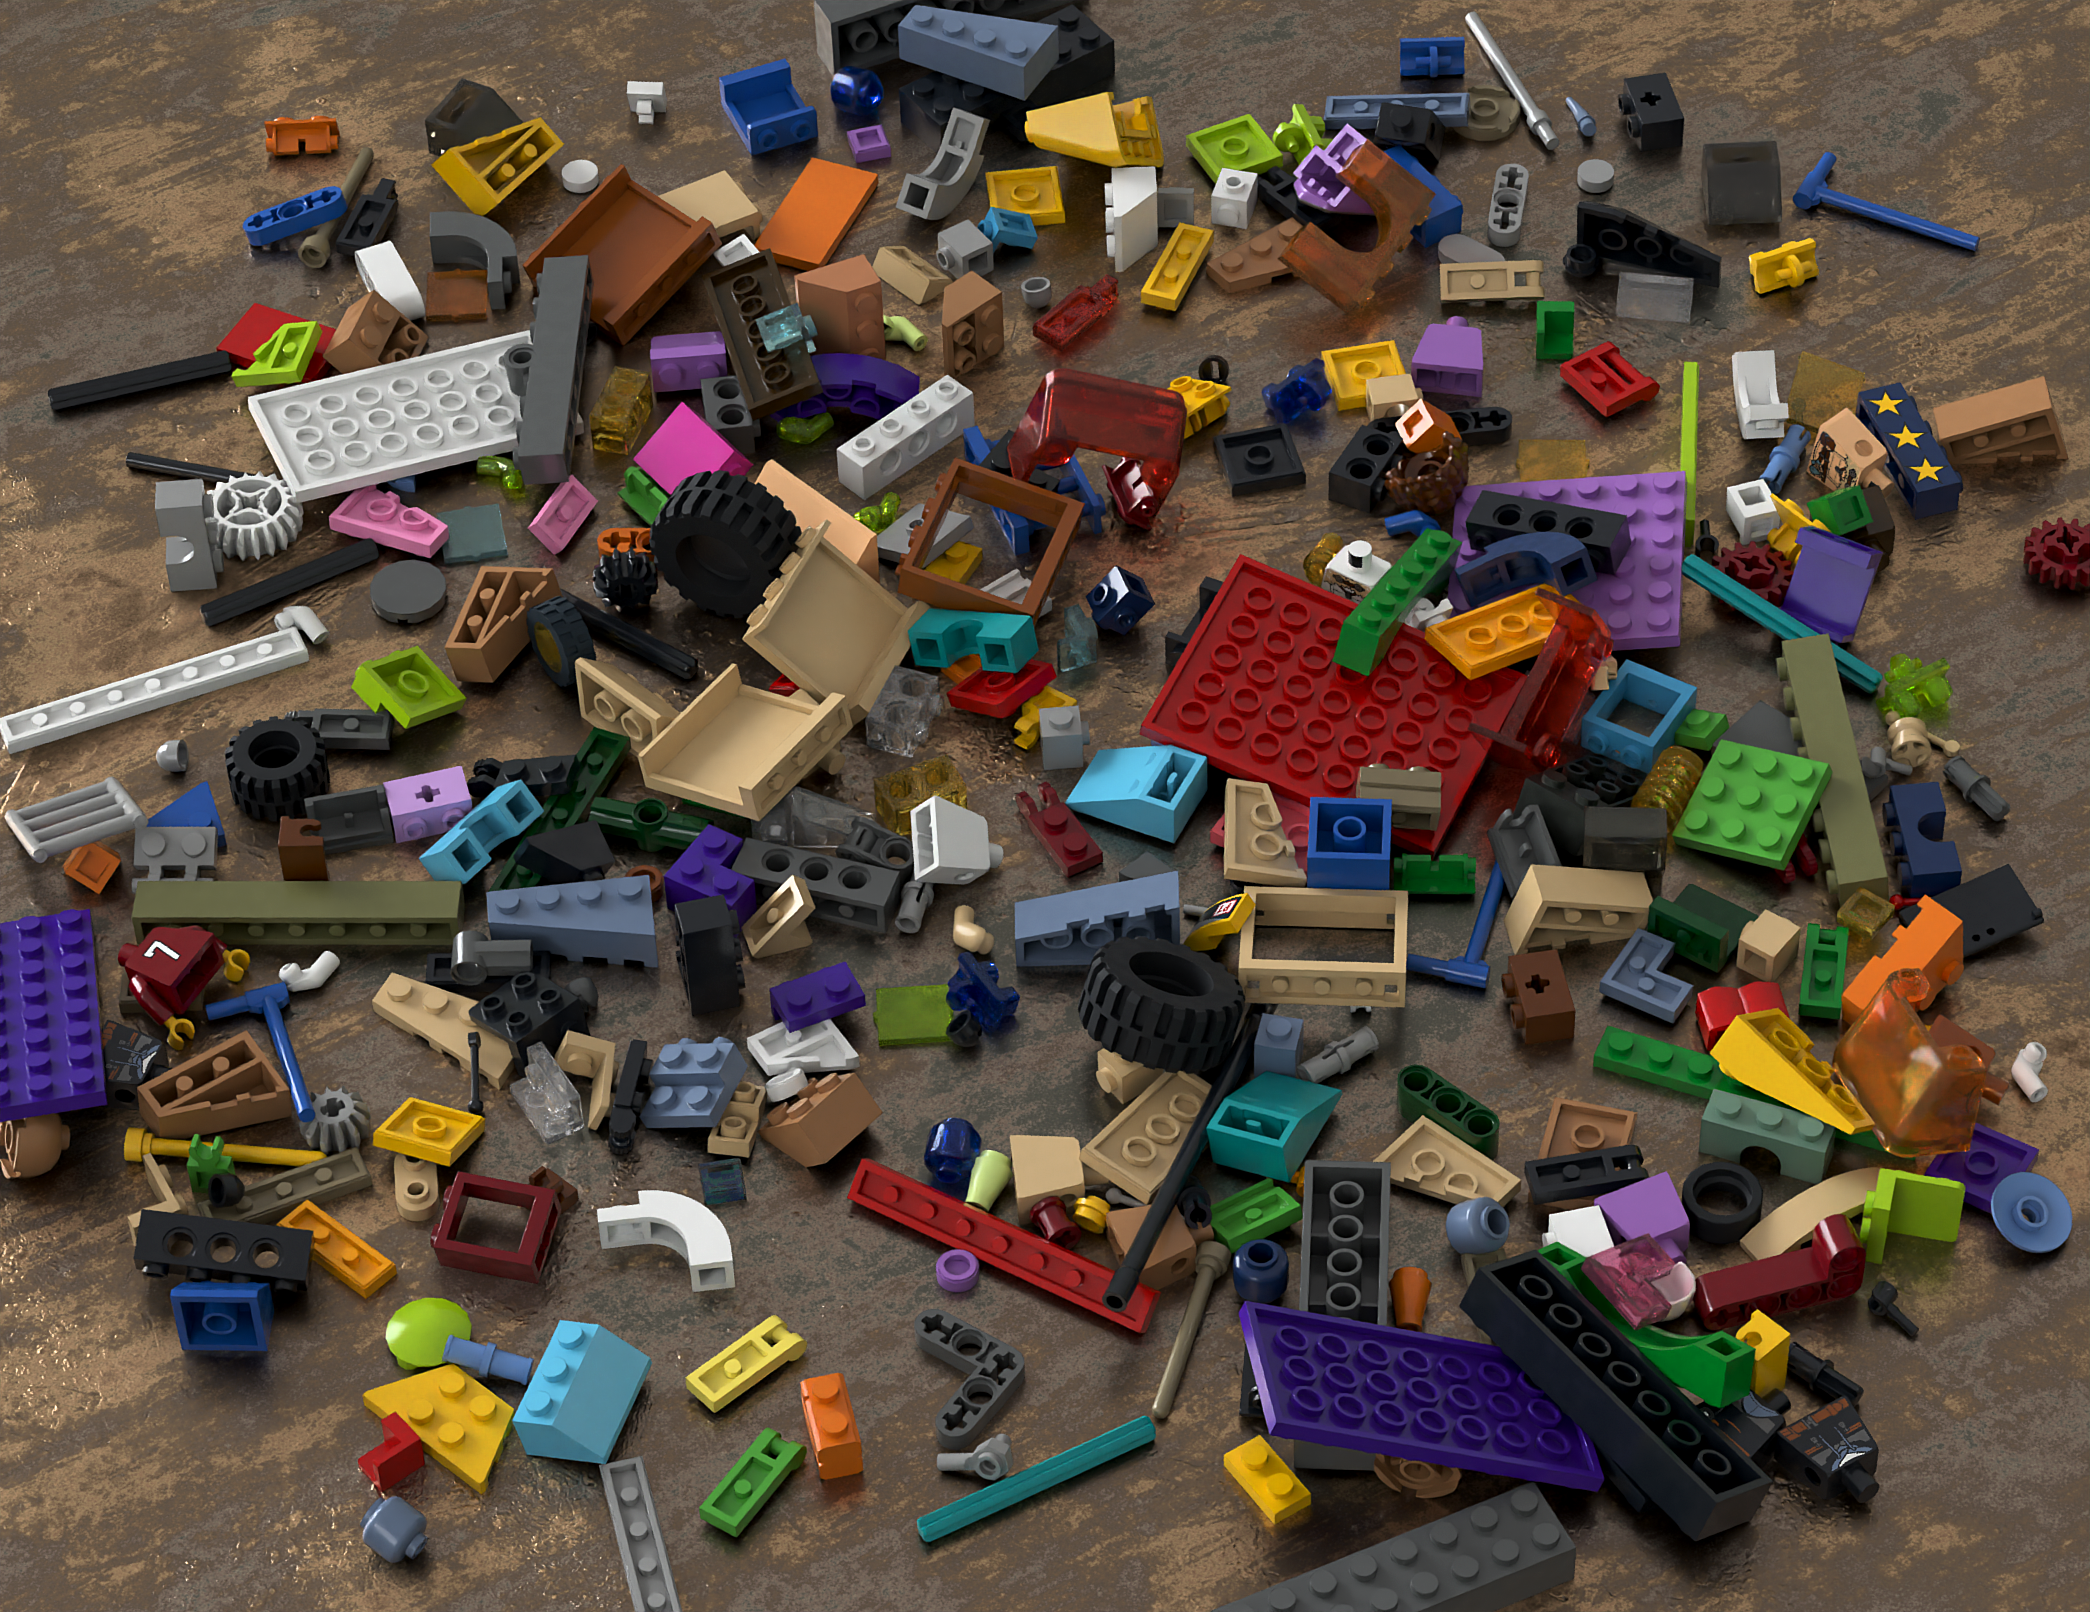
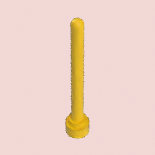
[124,1127,327,1167]

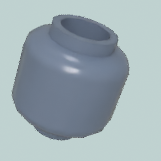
[1445,1197,1510,1254]
[360,1496,428,1563]

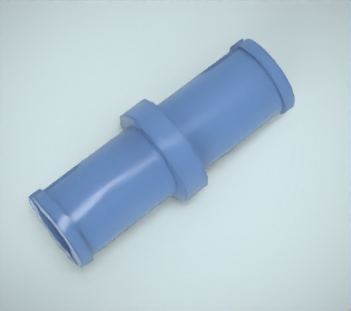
[1758,424,1811,495]
[442,1335,534,1385]

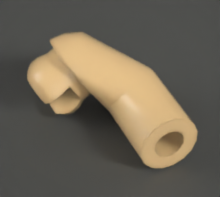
[953,905,995,954]

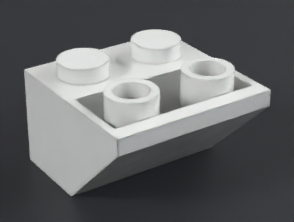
[1105,166,1158,272]

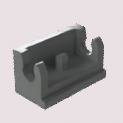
[304,784,394,855]
[1486,805,1562,899]

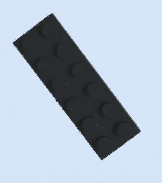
[899,4,1115,154]

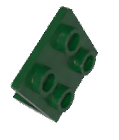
[1647,884,1759,973]

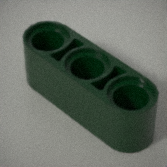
[1397,1064,1500,1160]

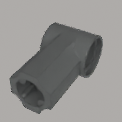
[450,930,534,986]

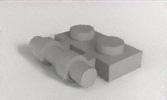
[132,827,218,894]

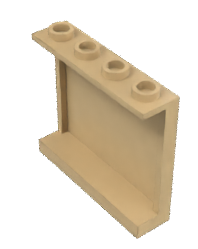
[742,519,931,726]
[637,663,853,821]

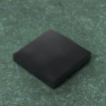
[1213,423,1306,497]

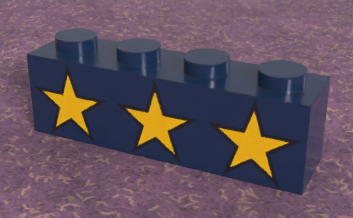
[1856,382,1963,520]

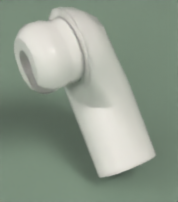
[279,951,340,992]
[2011,1042,2048,1102]

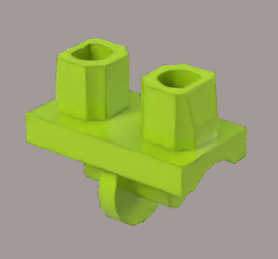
[1272,104,1333,165]

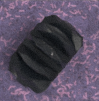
[593,546,658,613]

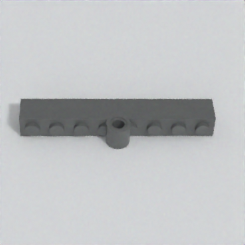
[503,255,594,485]

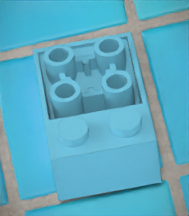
[1065,745,1208,843]

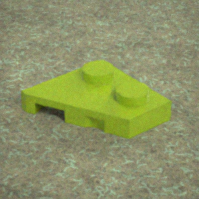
[231,321,322,387]

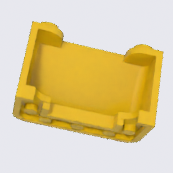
[1025,92,1164,168]

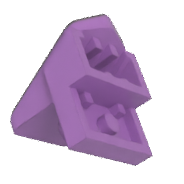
[1293,124,1397,216]

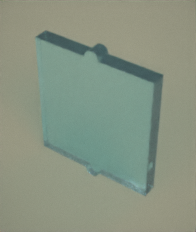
[436,504,508,564]

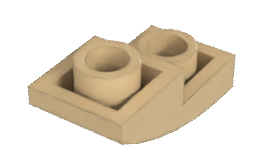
[708,1081,768,1158]

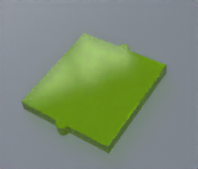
[873,984,954,1046]

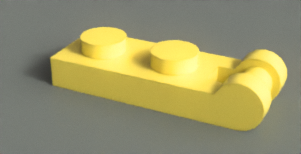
[685,1315,807,1413]

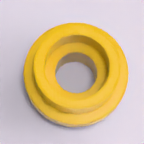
[1072,1196,1110,1233]

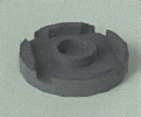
[370,560,447,623]

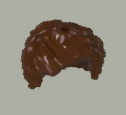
[1385,431,1469,517]

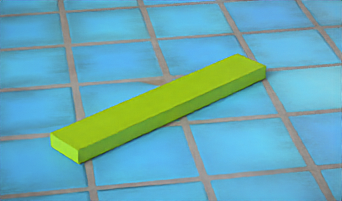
[1680,361,1699,547]

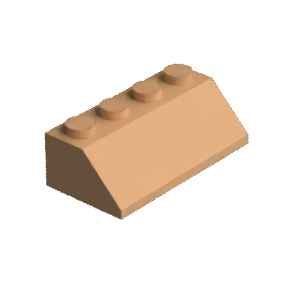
[755,459,880,584]

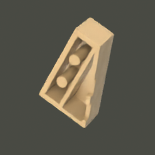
[1503,864,1653,955]

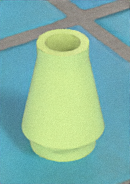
[965,1150,1013,1213]

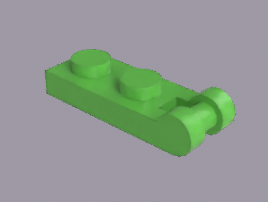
[699,1428,807,1537]

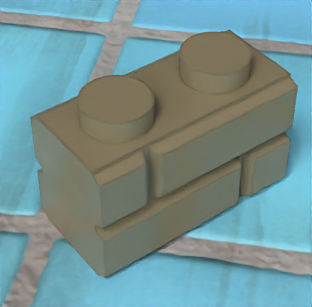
[1356,763,1441,831]

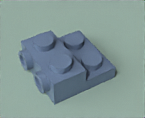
[639,1037,748,1128]

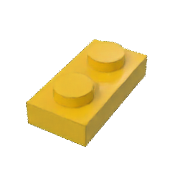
[925,541,983,584]
[1224,1435,1311,1525]

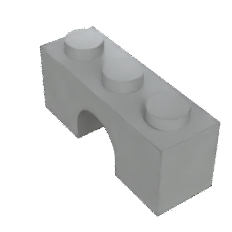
[155,479,224,592]

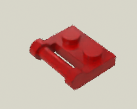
[1560,341,1660,417]

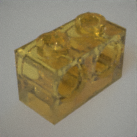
[589,366,653,455]
[874,754,968,836]

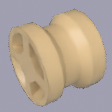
[1887,717,1932,767]

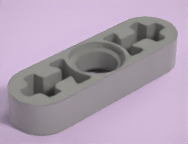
[1487,164,1529,247]

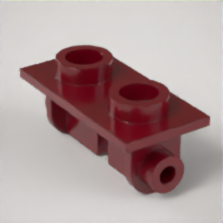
[1102,455,1158,531]

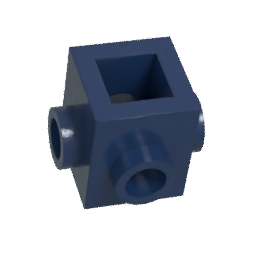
[1086,565,1155,635]

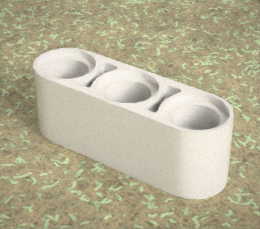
[355,241,425,321]

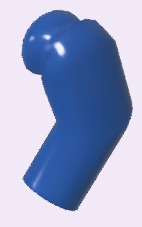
[1385,510,1441,537]

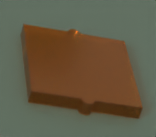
[425,269,488,322]

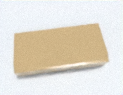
[872,246,953,305]

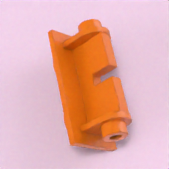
[264,116,340,156]

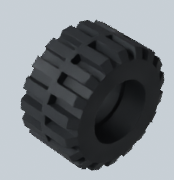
[225,716,330,821]

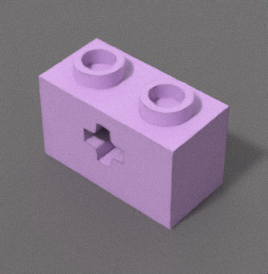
[383,766,473,843]

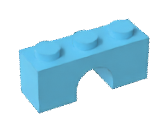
[419,779,544,884]

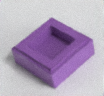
[847,124,891,163]

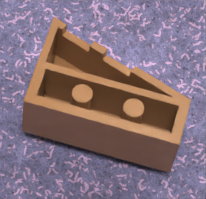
[1933,376,2069,465]
[444,566,563,682]
[137,1030,292,1140]

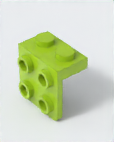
[1859,1168,1966,1264]

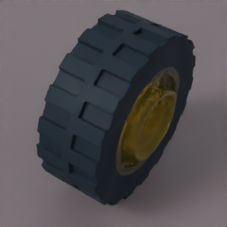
[526,596,596,687]

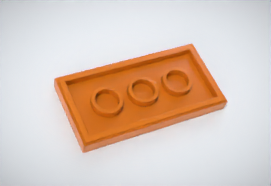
[754,157,879,271]

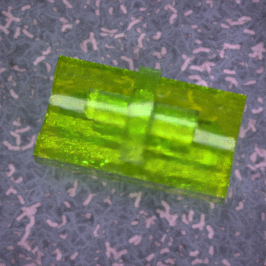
[1876,653,1953,718]

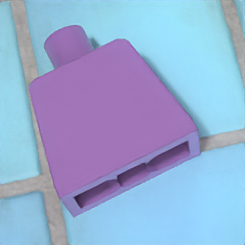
[1411,316,1483,397]
[1594,1171,1690,1268]

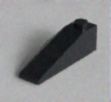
[1577,201,1722,288]

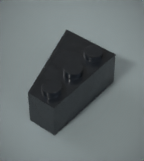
[675,894,746,1016]

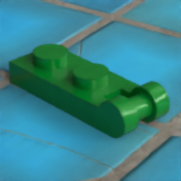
[1798,923,1849,1019]

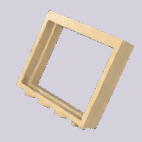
[1238,886,1408,1007]

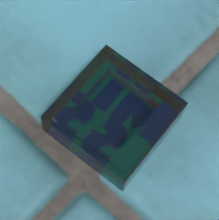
[698,1158,747,1206]

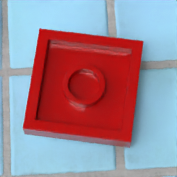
[946,659,1057,719]

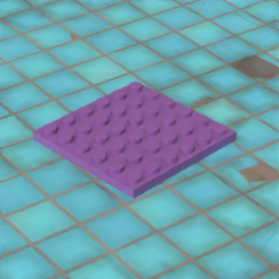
[1448,471,1687,655]

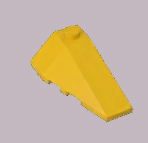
[1710,1008,1876,1135]

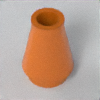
[1389,1267,1432,1332]

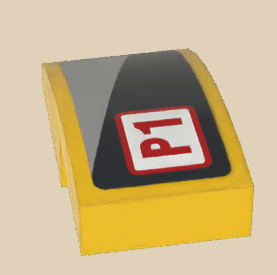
[1183,893,1256,952]

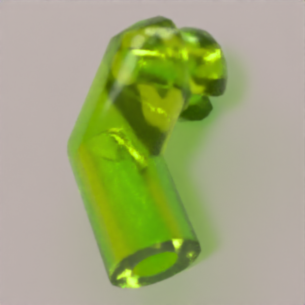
[776,412,834,445]
[477,456,523,489]
[853,492,901,532]

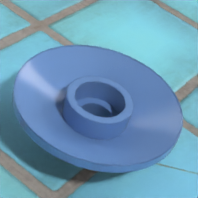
[1991,1172,2072,1253]

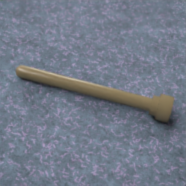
[298,147,374,268]
[1152,1241,1231,1419]

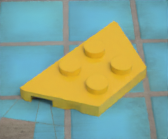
[362,1363,515,1495]

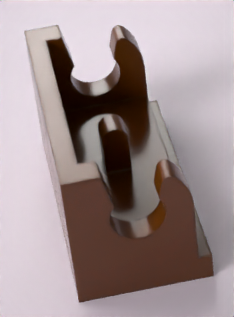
[278,816,330,881]

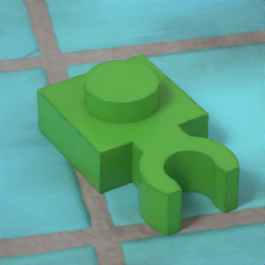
[187,1134,236,1194]

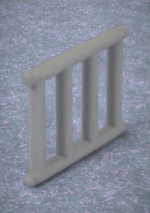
[5,777,148,863]

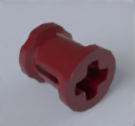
[1029,1196,1082,1250]

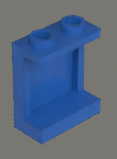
[719,59,818,156]

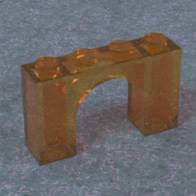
[1278,139,1436,314]

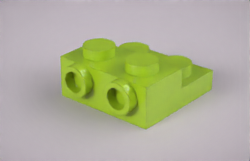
[351,645,467,729]

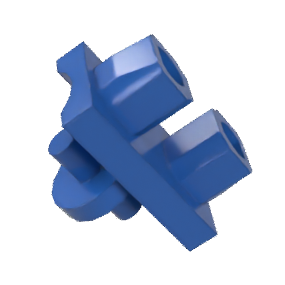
[1400,37,1465,78]

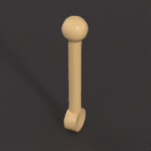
[1885,711,1960,757]

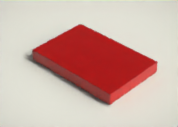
[216,303,337,385]

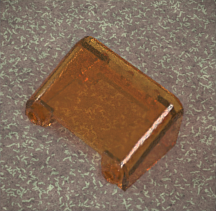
[1831,968,1988,1158]

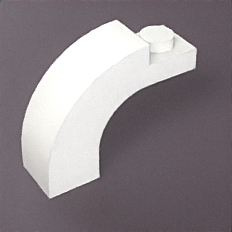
[1732,350,1789,439]
[597,1190,735,1292]

